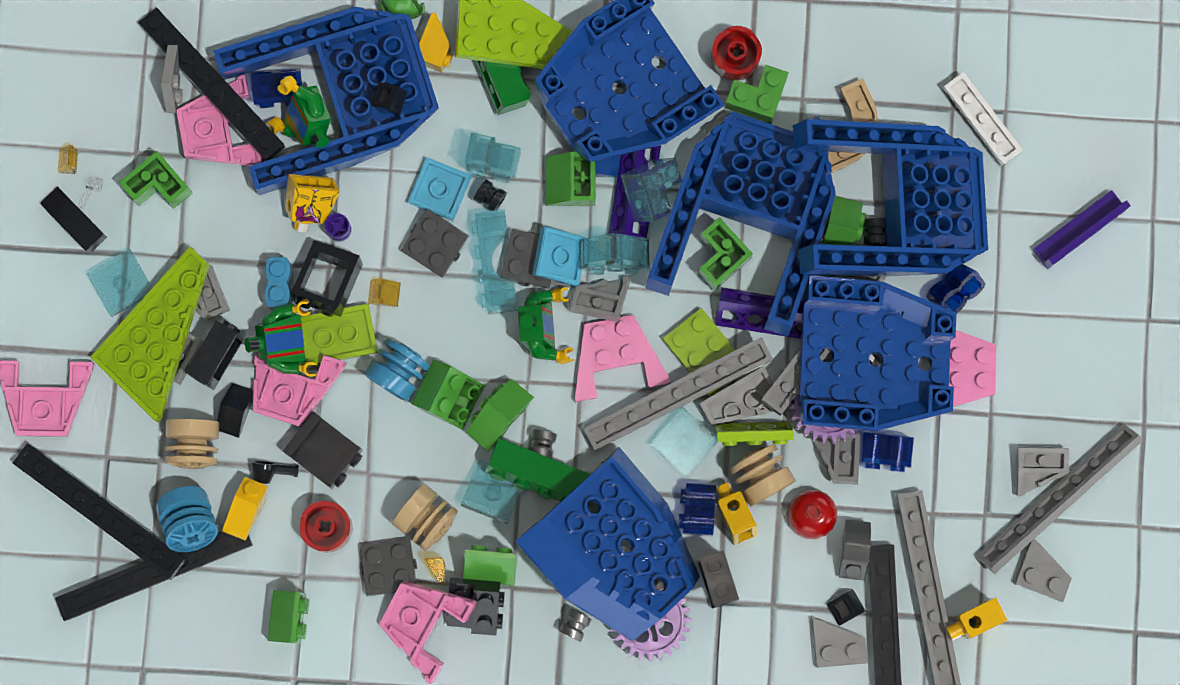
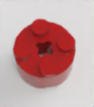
[711,26,762,81]
[300,501,353,553]

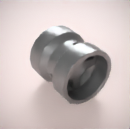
[529,429,557,459]
[559,609,592,642]

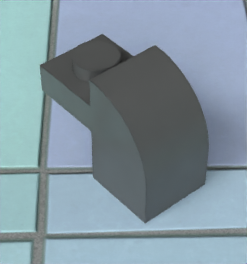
[839,520,871,581]

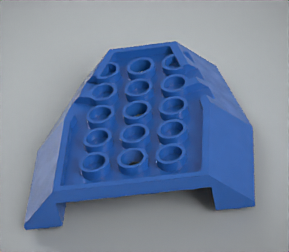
[534,0,725,162]
[798,275,957,431]
[515,447,700,641]

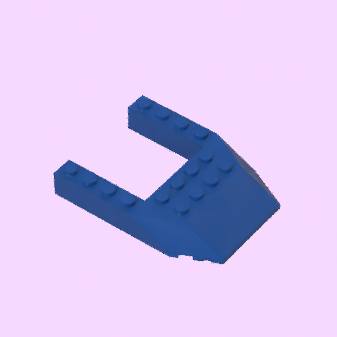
[213,7,439,195]
[645,112,836,337]
[793,119,989,277]

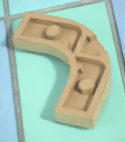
[828,79,878,174]

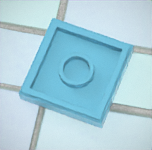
[407,157,472,221]
[532,226,588,287]

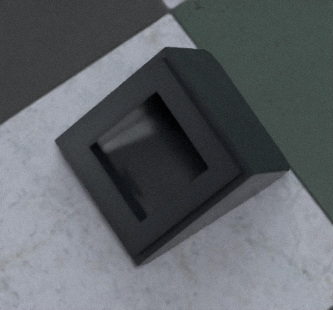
[371,82,407,114]
[827,589,865,626]

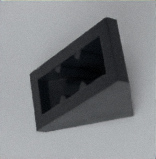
[217,383,254,438]

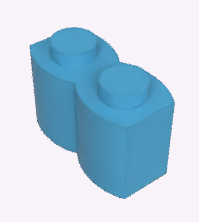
[265,257,293,310]

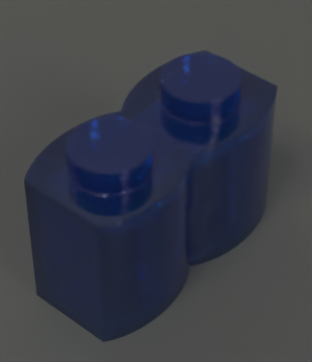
[926,264,986,313]
[860,432,914,473]
[678,483,717,537]

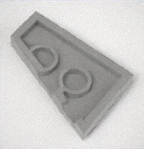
[698,366,788,425]

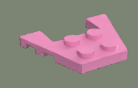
[176,75,262,166]
[575,315,671,402]
[949,330,996,407]
[253,351,347,427]
[0,360,94,437]
[379,581,477,684]

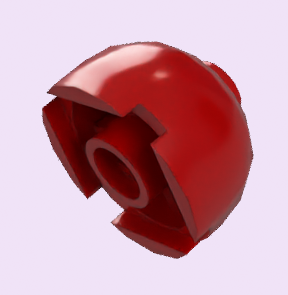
[787,489,838,540]

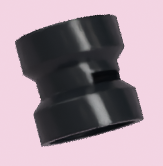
[473,179,507,213]
[863,218,887,246]

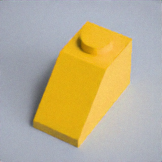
[419,12,454,73]
[222,477,268,541]

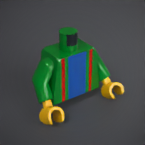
[267,76,331,148]
[518,287,574,364]
[244,299,318,377]

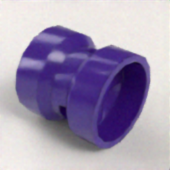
[325,213,352,242]

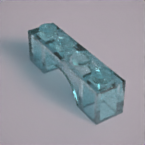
[471,210,518,314]

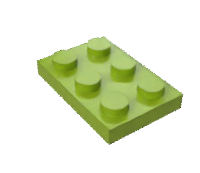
[301,304,378,367]
[663,308,735,397]
[715,421,794,446]

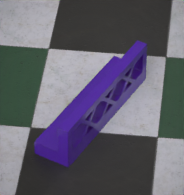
[608,145,661,242]
[1033,190,1131,269]
[716,287,804,339]

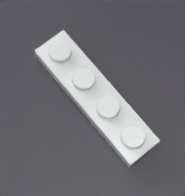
[943,72,1023,166]

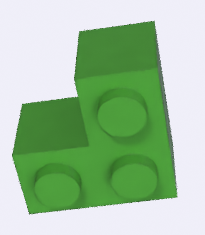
[725,64,789,124]
[119,151,193,208]
[822,196,866,246]
[698,217,753,291]
[466,379,534,451]

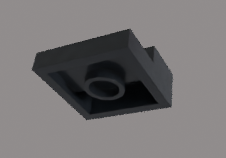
[447,577,505,636]

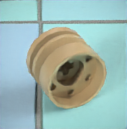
[164,419,219,469]
[729,444,796,507]
[392,484,458,551]

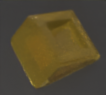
[58,145,78,174]
[368,278,401,307]
[424,558,445,584]

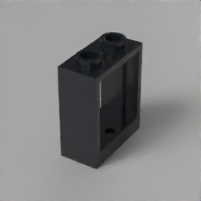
[291,240,363,317]
[185,320,244,390]

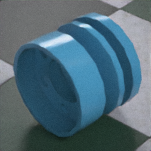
[363,338,430,402]
[156,486,218,552]

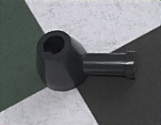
[251,461,299,484]

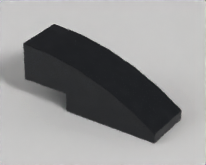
[40,186,107,254]

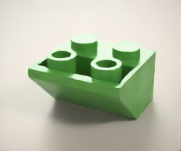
[546,152,596,206]
[411,360,485,430]
[464,545,517,586]
[268,590,309,644]

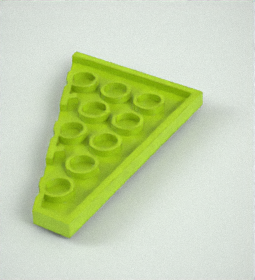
[455,0,573,69]
[90,247,210,423]

